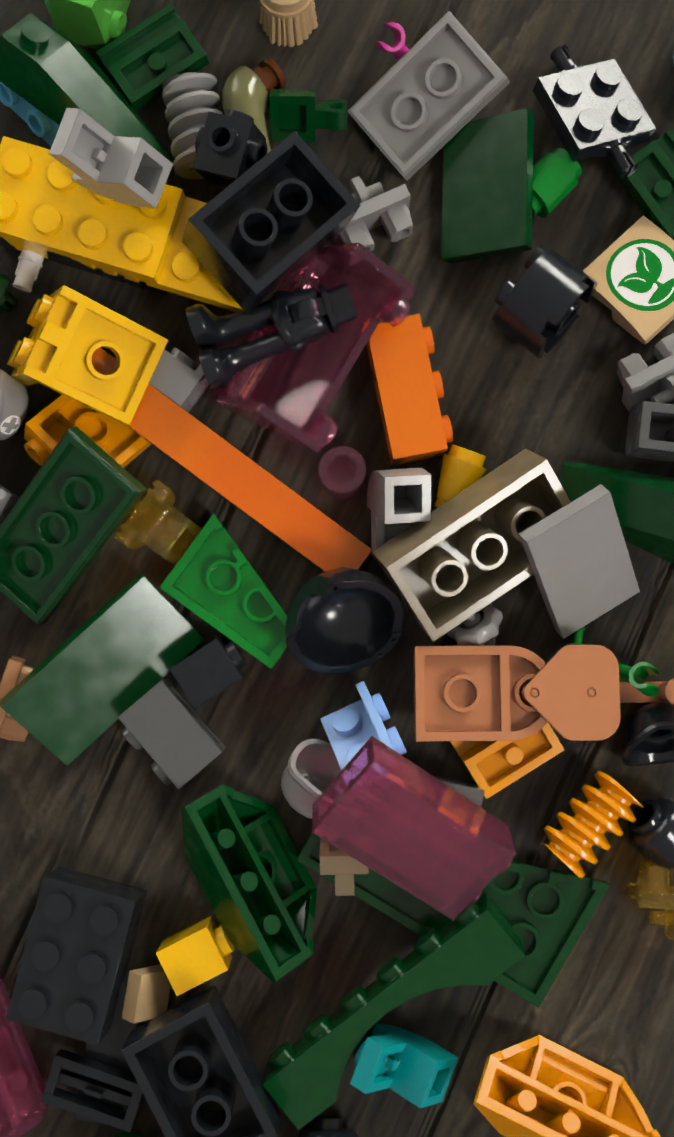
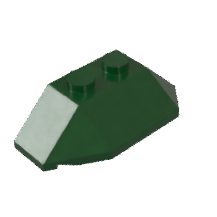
[181,784,317,982]

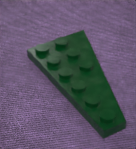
[296,818,610,1008]

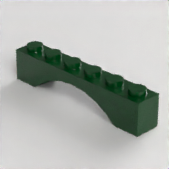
[262,894,525,1130]

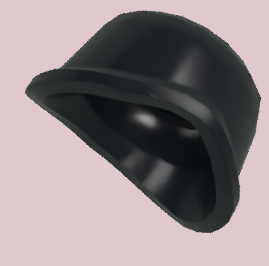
[622,702,674,766]

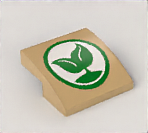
[583,215,674,345]

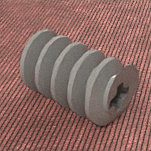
[162,72,223,179]

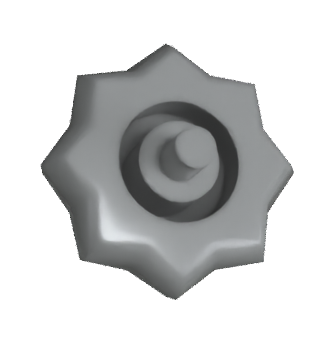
[447,603,503,646]

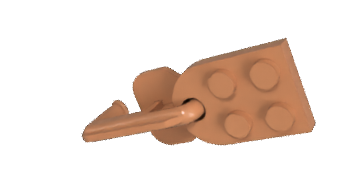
[413,645,674,742]

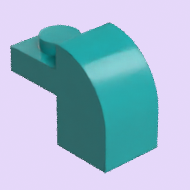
[350,1024,459,1109]

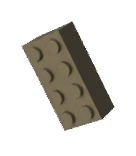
[372,448,571,642]

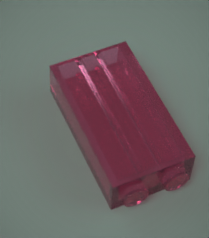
[312,736,516,920]

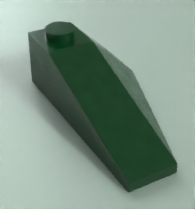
[0,13,173,163]
[559,461,674,564]

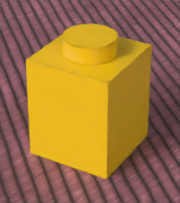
[156,916,235,997]

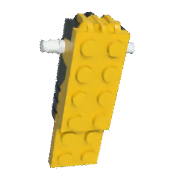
[0,136,244,312]

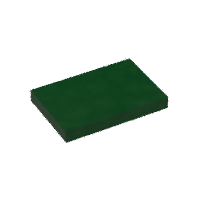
[441,108,534,263]

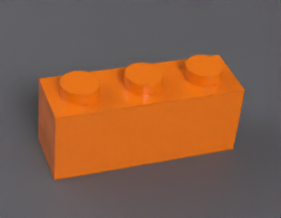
[364,313,453,466]

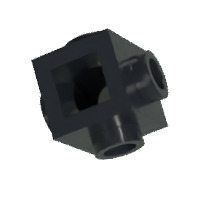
[193,110,267,187]

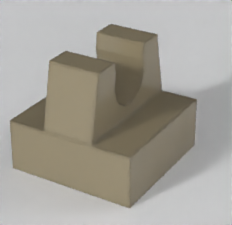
[319,837,369,896]

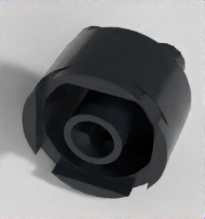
[492,244,597,359]

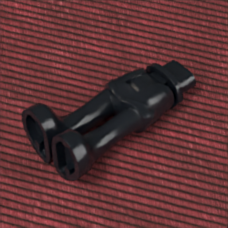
[186,283,358,392]

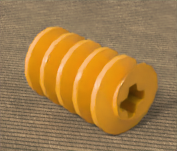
[544,771,644,878]

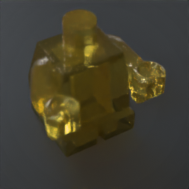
[114,480,202,565]

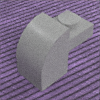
[49,108,173,208]
[367,468,431,559]

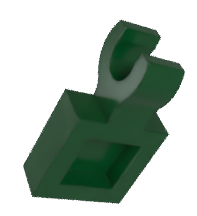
[269,89,347,142]

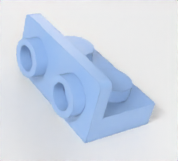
[320,681,407,798]

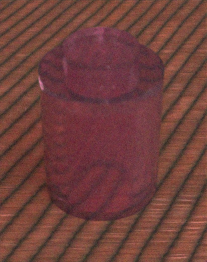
[319,446,366,500]

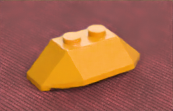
[473,1035,661,1137]

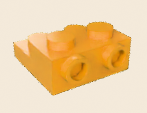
[24,395,151,468]

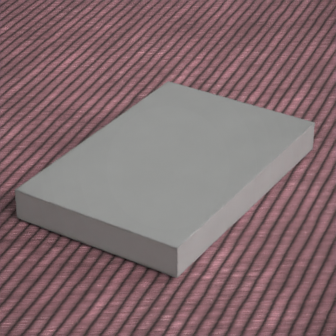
[348,11,510,181]
[519,484,640,639]

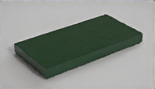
[0,426,147,626]
[0,572,204,766]

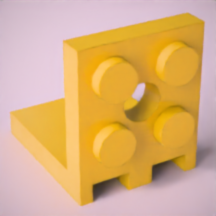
[7,285,168,425]

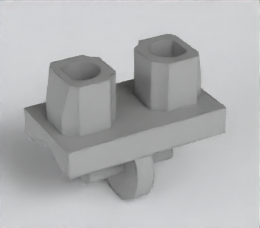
[333,176,413,260]
[617,333,674,412]

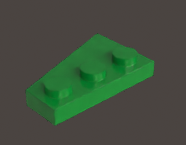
[159,513,288,669]

